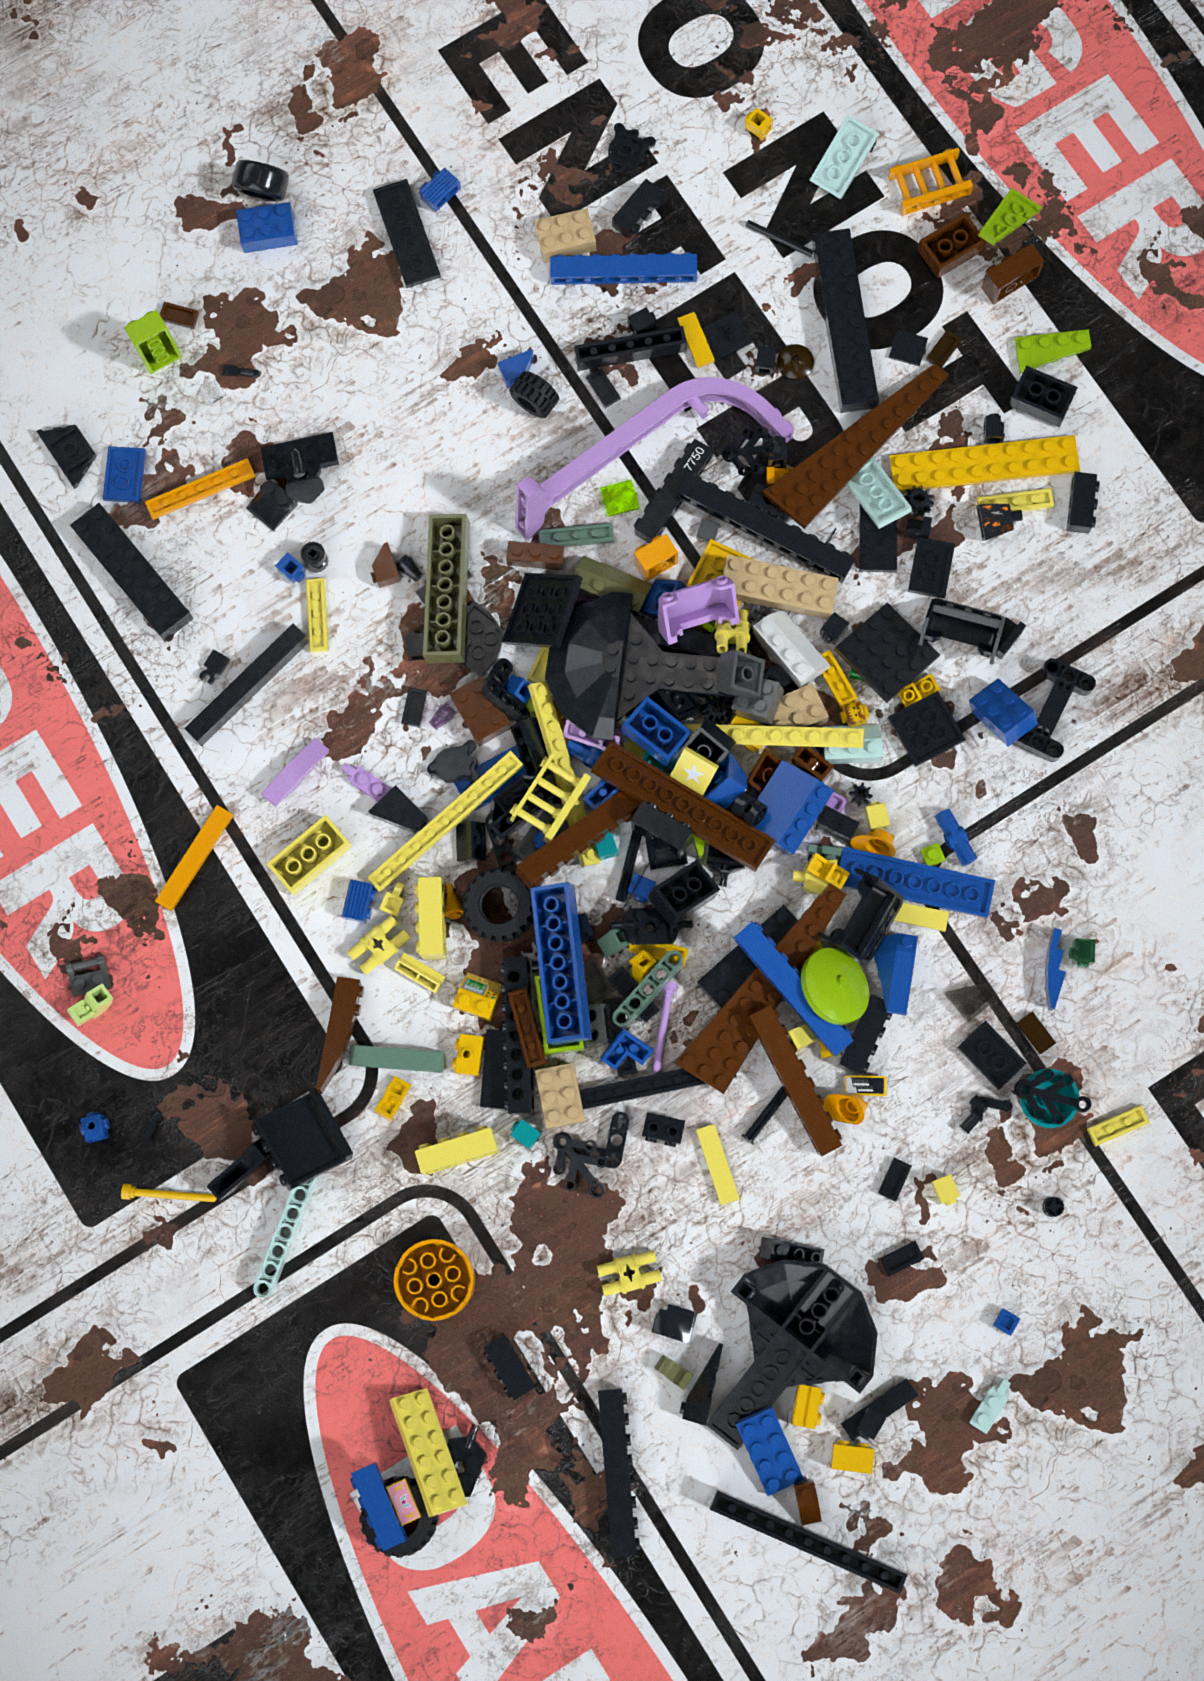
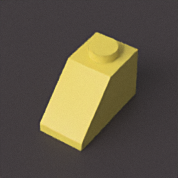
[786,1024,817,1053]

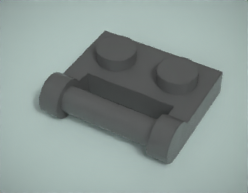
[66,954,112,997]

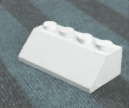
[753,610,830,688]

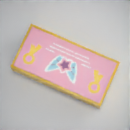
[386,1478,421,1526]

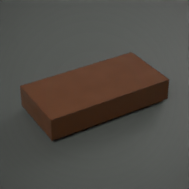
[160,301,200,329]

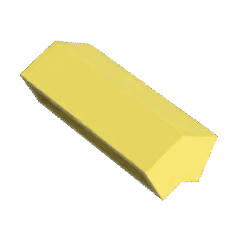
[394,952,446,993]

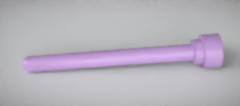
[652,982,678,1074]

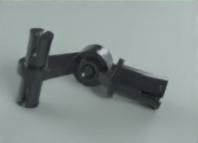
[959,1095,1013,1134]

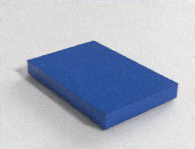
[103,446,146,503]

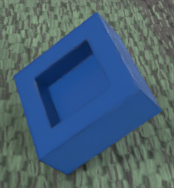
[992,1308,1021,1336]

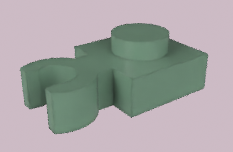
[807,844,842,860]

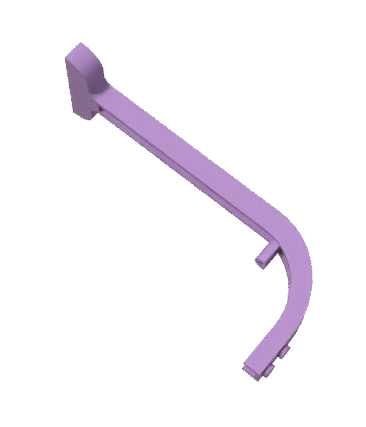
[515,377,795,540]

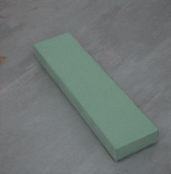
[538,523,614,547]

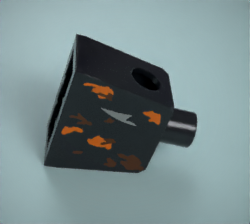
[976,504,1023,541]

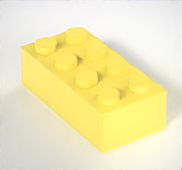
[267,814,353,896]
[415,877,447,960]
[415,1125,500,1176]

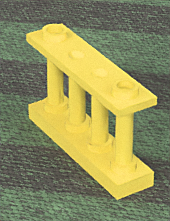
[510,753,591,843]

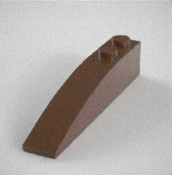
[316,976,364,1094]

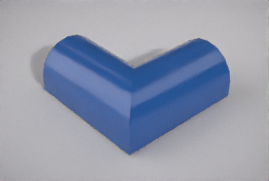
[599,1028,654,1070]

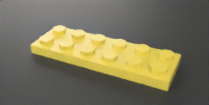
[389,1388,467,1518]

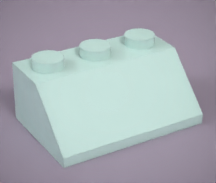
[822,724,883,764]

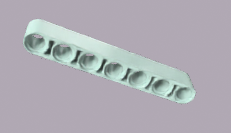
[253,1177,318,1298]

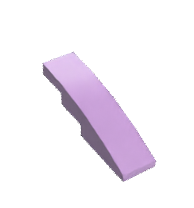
[261,738,329,807]

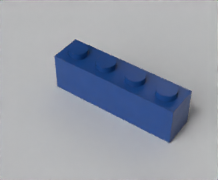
[350,1462,408,1551]

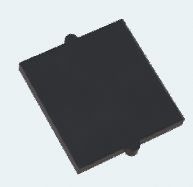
[889,329,928,367]

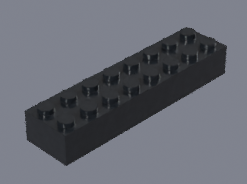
[70,503,194,642]

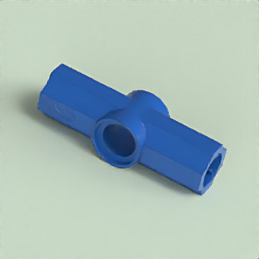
[566,739,604,769]
[935,808,978,867]

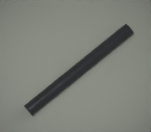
[746,220,814,257]

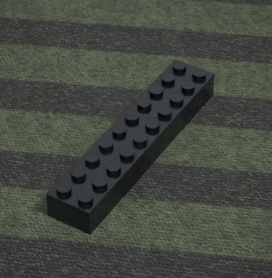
[812,228,879,413]

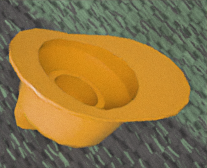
[850,829,896,857]
[823,1093,868,1125]

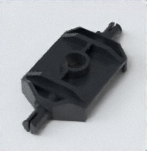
[706,804,745,887]
[609,905,693,945]
[447,1423,487,1497]

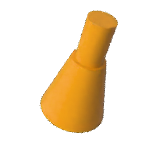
[445,883,464,919]

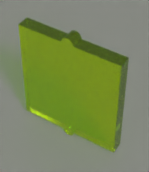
[600,480,640,517]

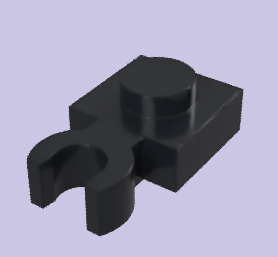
[199,649,230,685]

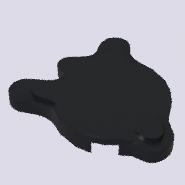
[608,123,656,174]
[427,740,480,783]

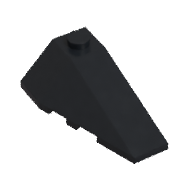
[679,1343,723,1426]

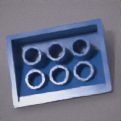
[743,760,834,855]

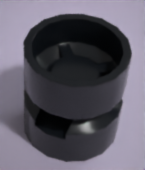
[301,541,329,573]
[731,792,768,827]

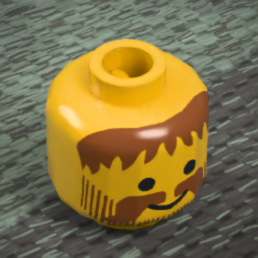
[840,701,869,728]

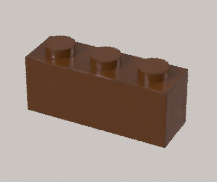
[506,541,565,570]

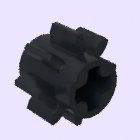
[849,782,873,807]

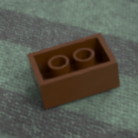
[917,212,986,279]
[981,244,1045,305]
[449,676,511,747]

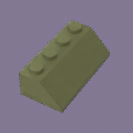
[573,556,653,615]

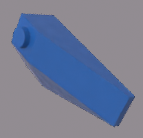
[874,933,918,1016]

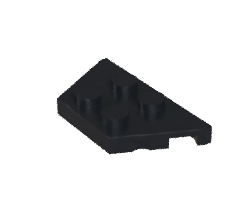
[36,425,97,489]

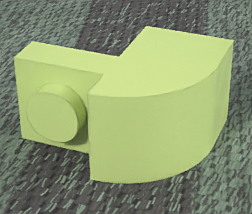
[67,984,113,1026]

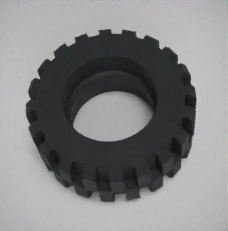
[462,867,534,942]
[359,1475,439,1558]

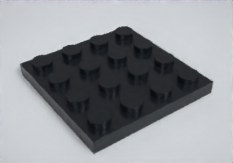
[502,573,583,648]
[834,602,940,703]

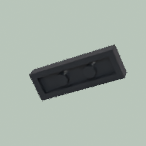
[607,966,660,1023]

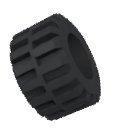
[509,371,560,418]

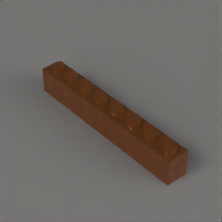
[515,791,641,890]
[747,1004,842,1157]

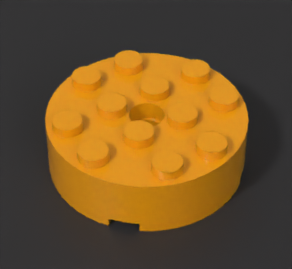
[394,1239,475,1321]

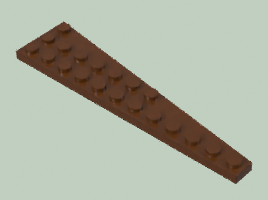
[762,363,949,529]
[673,884,847,1094]

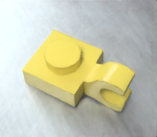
[379,882,406,917]

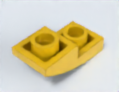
[898,673,941,708]

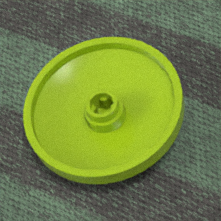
[801,948,869,1025]

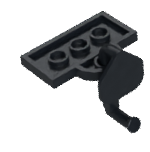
[261,432,339,504]

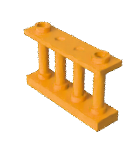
[888,148,973,216]

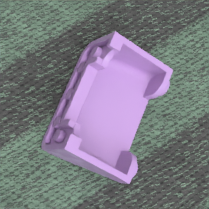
[658,575,740,645]

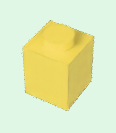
[865,801,890,832]
[931,1174,960,1206]

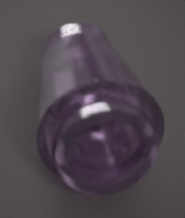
[429,702,457,730]

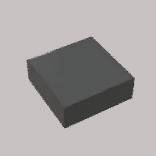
[696,519,720,541]

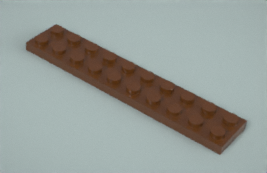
[591,742,775,872]

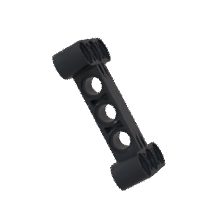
[1012,658,1096,762]

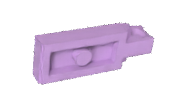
[341,763,392,802]

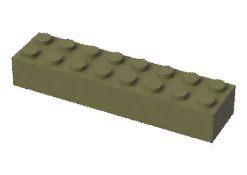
[423,514,470,664]

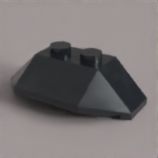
[489,775,557,840]

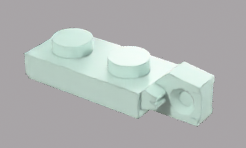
[969,1378,1011,1434]

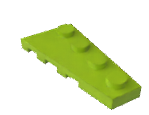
[978,188,1042,246]
[1014,329,1091,375]

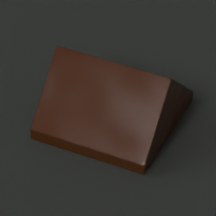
[747,749,781,795]

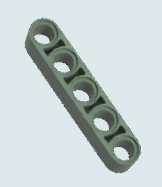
[612,950,684,1029]
[348,1045,445,1073]

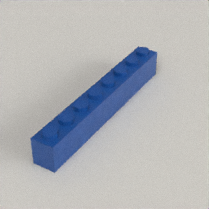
[550,252,697,285]
[731,921,854,1056]

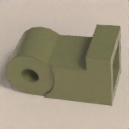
[654,1355,694,1390]

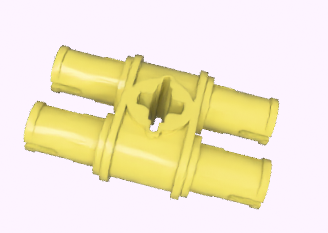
[714,609,751,653]
[347,915,411,975]
[597,1250,662,1296]

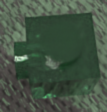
[1069,938,1095,968]

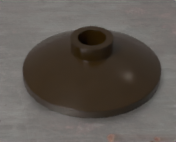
[777,344,814,380]

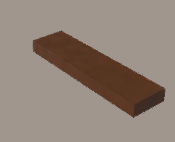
[508,988,547,1069]

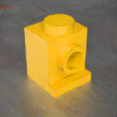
[744,107,774,141]
[629,950,657,983]

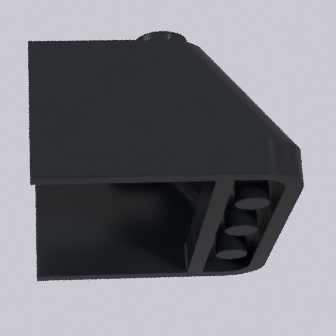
[918,598,1005,664]
[818,868,903,964]

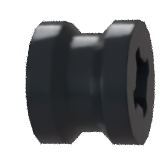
[1042,1197,1064,1217]

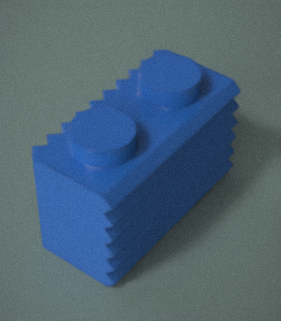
[419,167,461,212]
[341,879,377,924]

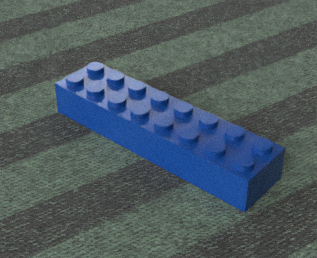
[530,882,592,1045]

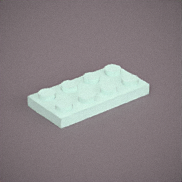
[810,115,879,199]
[847,458,912,529]

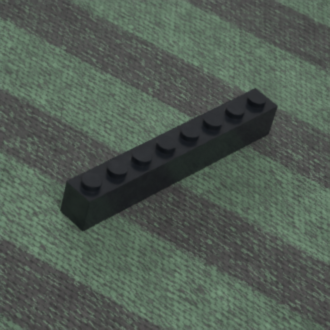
[184,623,309,746]
[598,1388,640,1558]

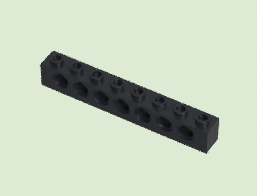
[501,956,535,1115]

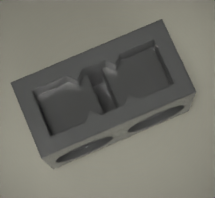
[584,1003,614,1047]

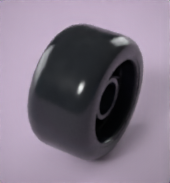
[232,160,289,202]

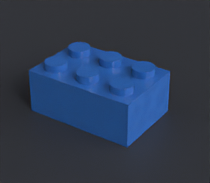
[236,202,298,253]
[968,678,1038,747]
[621,696,692,767]

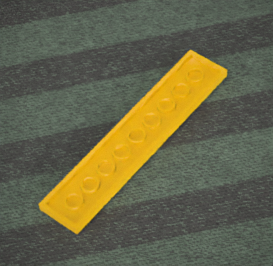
[889,435,1080,492]

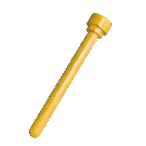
[121,1183,217,1202]

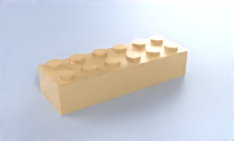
[722,555,839,620]

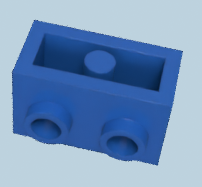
[583,779,621,811]

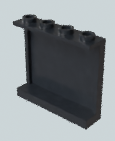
[251,1087,353,1191]

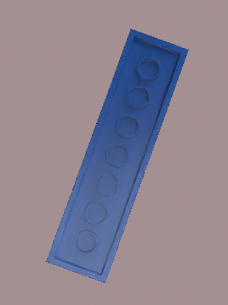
[839,847,995,919]

